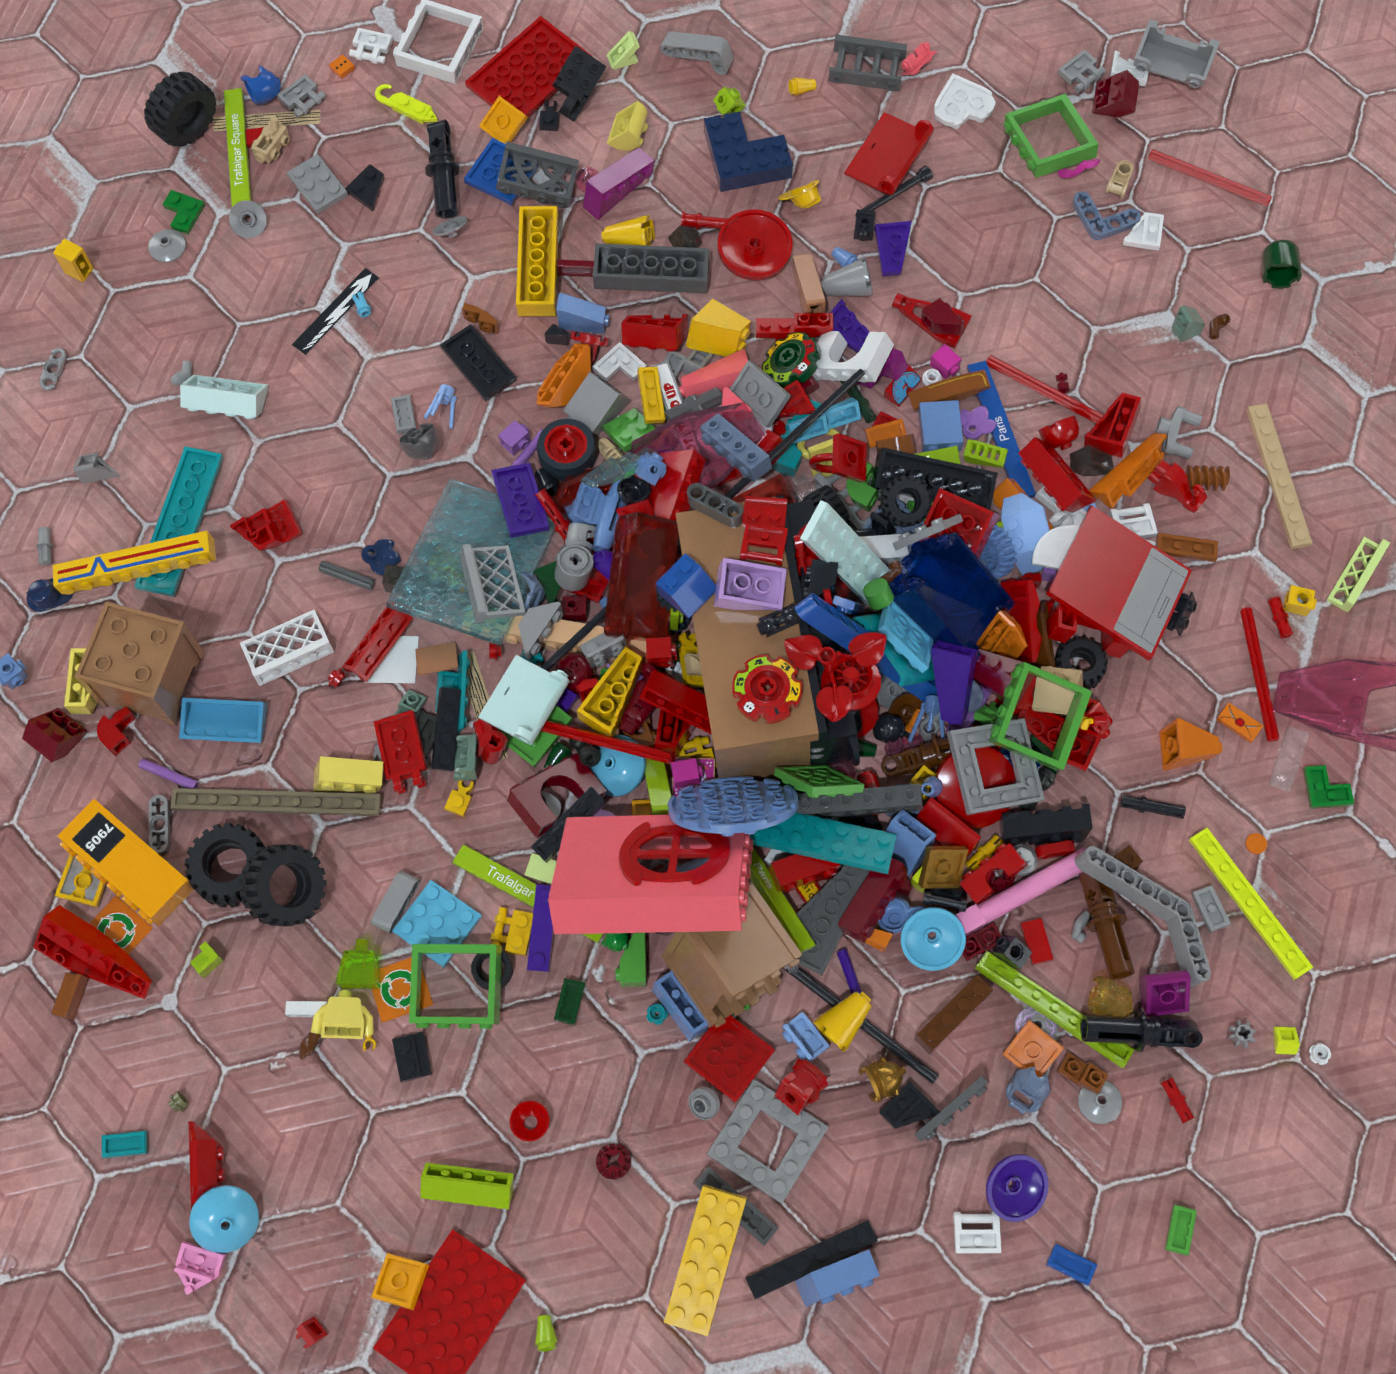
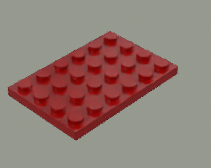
[465,16,592,117]
[373,1229,527,1374]

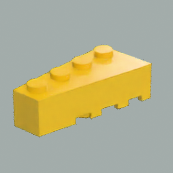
[577,647,643,738]

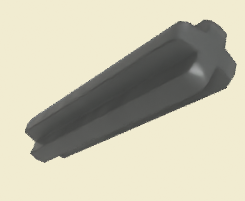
[318,561,375,590]

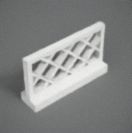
[240,610,334,686]

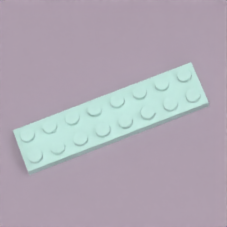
[800,500,890,606]

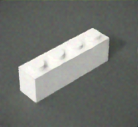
[860,534,909,565]

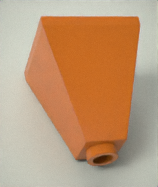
[1159,718,1223,771]

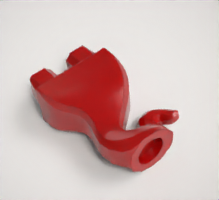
[1147,459,1208,513]

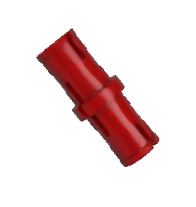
[1267,597,1293,639]
[1160,1077,1195,1124]

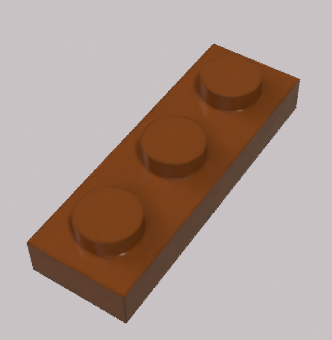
[1156,533,1218,562]

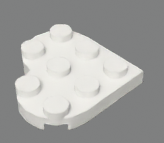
[934,73,996,129]

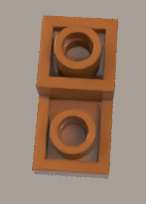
[462,303,499,334]
[1056,1052,1108,1094]

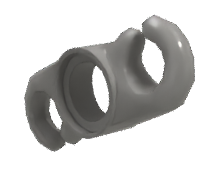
[39,348,67,391]

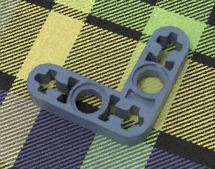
[1072,191,1141,240]

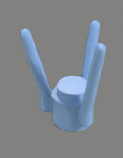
[424,384,457,429]

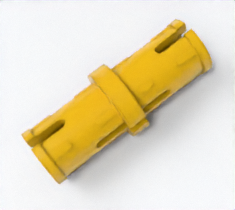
[965,835,1004,872]

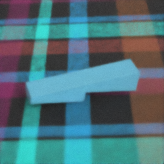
[788,397,861,444]

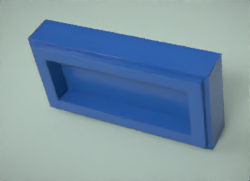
[1046,1244,1097,1286]

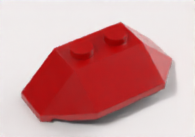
[188,1121,225,1209]

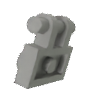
[1058,49,1105,93]
[277,75,326,118]

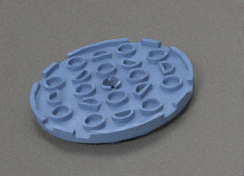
[668,776,798,836]

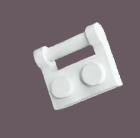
[1109,503,1158,538]
[953,1211,1001,1254]

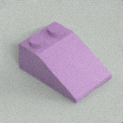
[714,558,786,610]

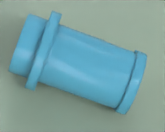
[352,292,371,317]

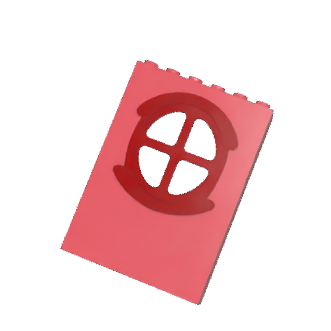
[548,815,753,934]

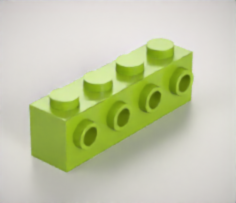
[420,1163,514,1210]

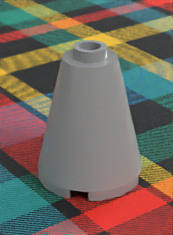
[820,257,873,296]

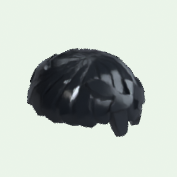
[617,475,651,505]
[873,714,905,744]

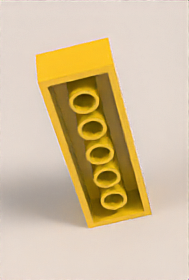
[516,206,559,316]
[664,1184,747,1336]

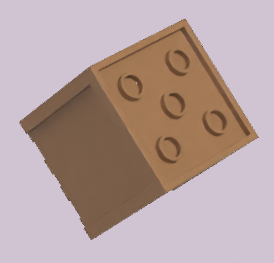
[75,601,205,726]
[661,883,802,1028]

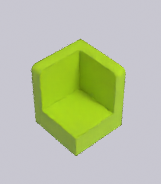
[190,941,223,978]

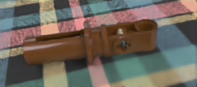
[881,734,994,778]
[1079,872,1135,980]

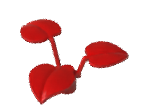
[784,632,887,722]

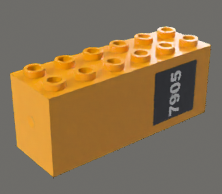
[57,799,194,926]

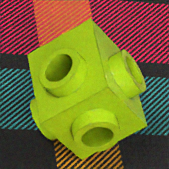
[713,87,746,116]

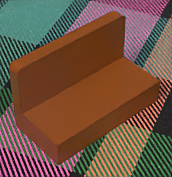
[51,973,89,1020]

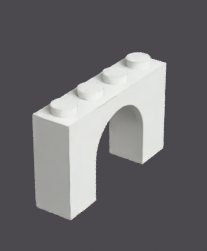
[812,331,894,383]

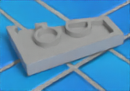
[892,514,963,551]

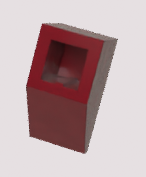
[921,298,964,336]

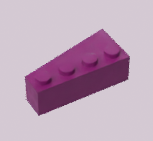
[583,147,655,220]

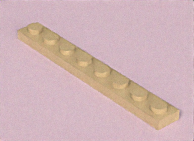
[1246,404,1312,549]

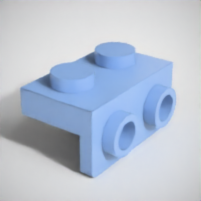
[781,1012,830,1062]

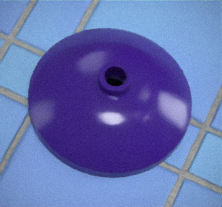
[986,1154,1049,1222]

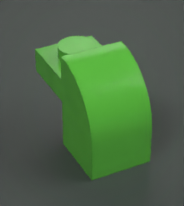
[846,462,879,512]

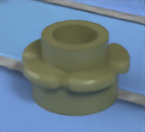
[168,1092,189,1112]

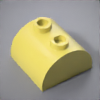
[607,101,648,151]

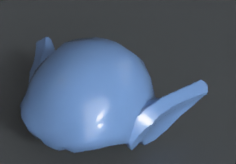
[878,897,925,933]

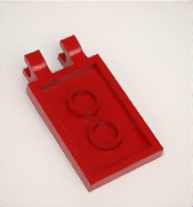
[373,710,428,795]

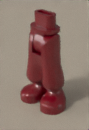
[618,663,676,736]

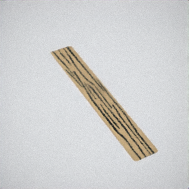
[213,110,320,131]
[457,651,508,760]

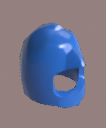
[240,66,281,105]

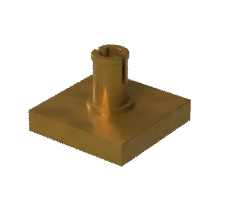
[918,846,968,888]

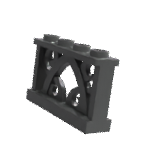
[496,141,579,208]

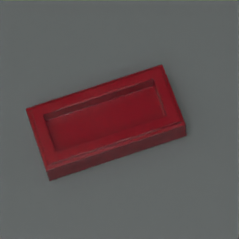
[557,259,594,277]

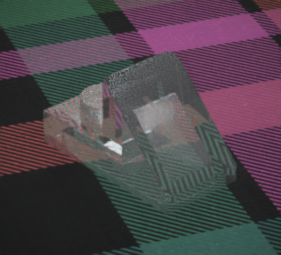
[788,472,816,502]

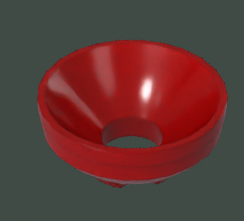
[509,1101,550,1142]

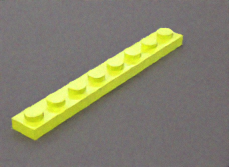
[1188,828,1313,980]

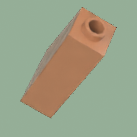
[792,254,826,313]

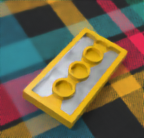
[55,855,106,908]

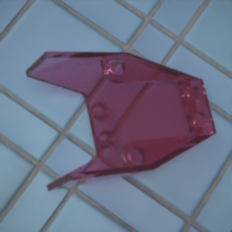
[631,402,765,498]
[1273,659,1396,752]

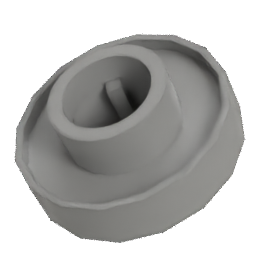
[1014,844,1038,876]
[688,1086,720,1120]

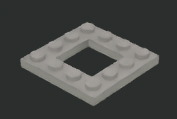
[947,718,1045,815]
[707,1079,829,1204]

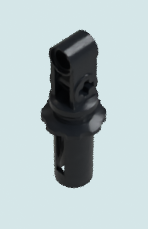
[425,119,460,219]
[1080,1010,1203,1052]

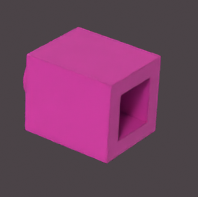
[930,344,961,379]
[671,758,703,788]

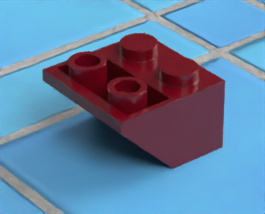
[1092,70,1139,118]
[22,708,87,762]

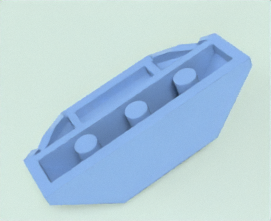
[1001,493,1050,576]

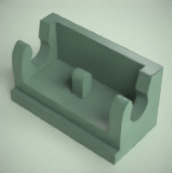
[454,734,479,781]

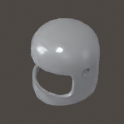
[565,523,597,553]

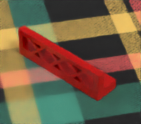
[342,604,413,682]

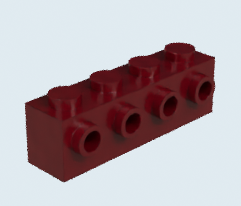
[837,858,908,943]

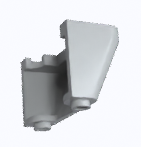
[1134,19,1220,88]

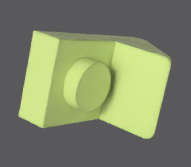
[607,31,640,70]

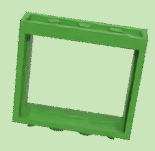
[1003,93,1099,178]
[989,662,1092,770]
[409,944,502,1029]

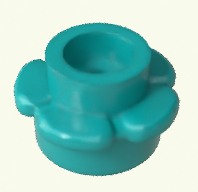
[646,1003,668,1025]

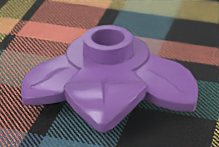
[960,406,997,440]

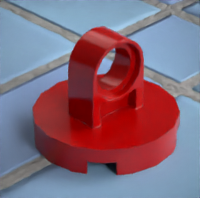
[570,331,609,363]

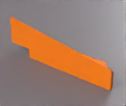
[1089,433,1167,508]

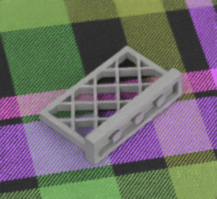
[460,544,525,623]

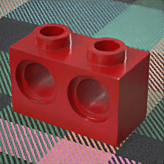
[646,637,678,668]

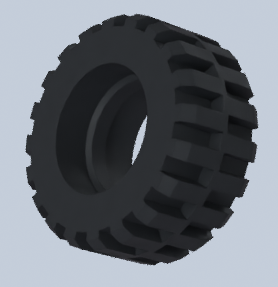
[144,72,216,147]
[185,823,266,908]
[239,844,327,927]

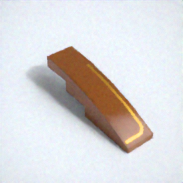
[908,370,991,412]

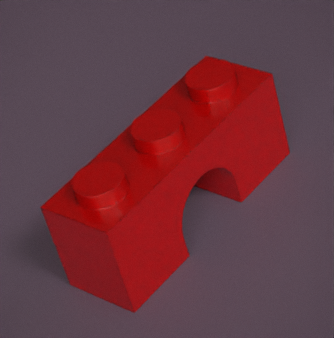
[960,843,1028,904]

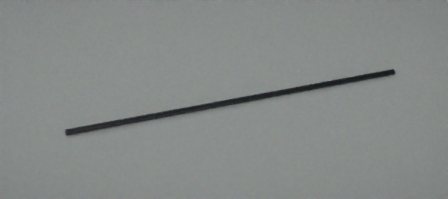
[540,369,865,671]

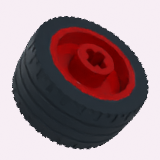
[537,418,597,482]

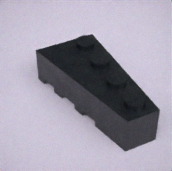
[999,803,1093,846]

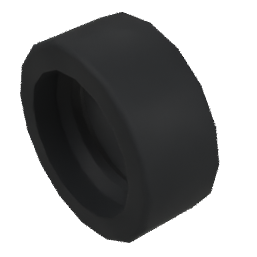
[471,951,513,991]

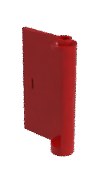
[844,112,934,195]

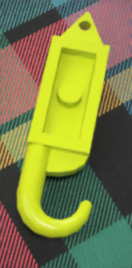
[375,84,437,124]

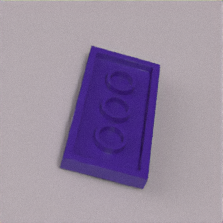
[491,463,549,538]

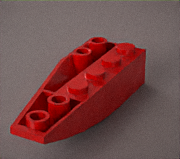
[33,905,152,999]

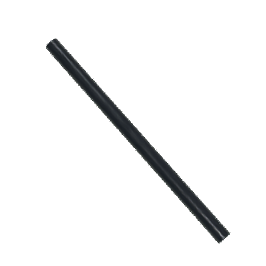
[782,965,939,1084]

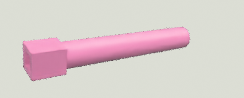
[955,847,1087,936]

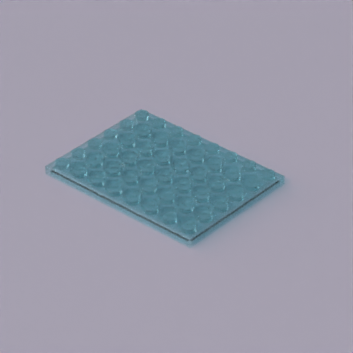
[386,479,555,646]

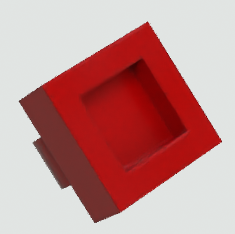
[296,1317,328,1349]

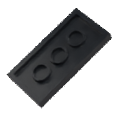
[440,324,516,402]

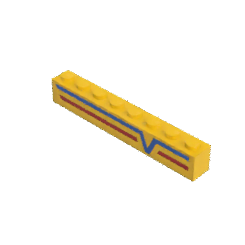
[52,531,216,595]

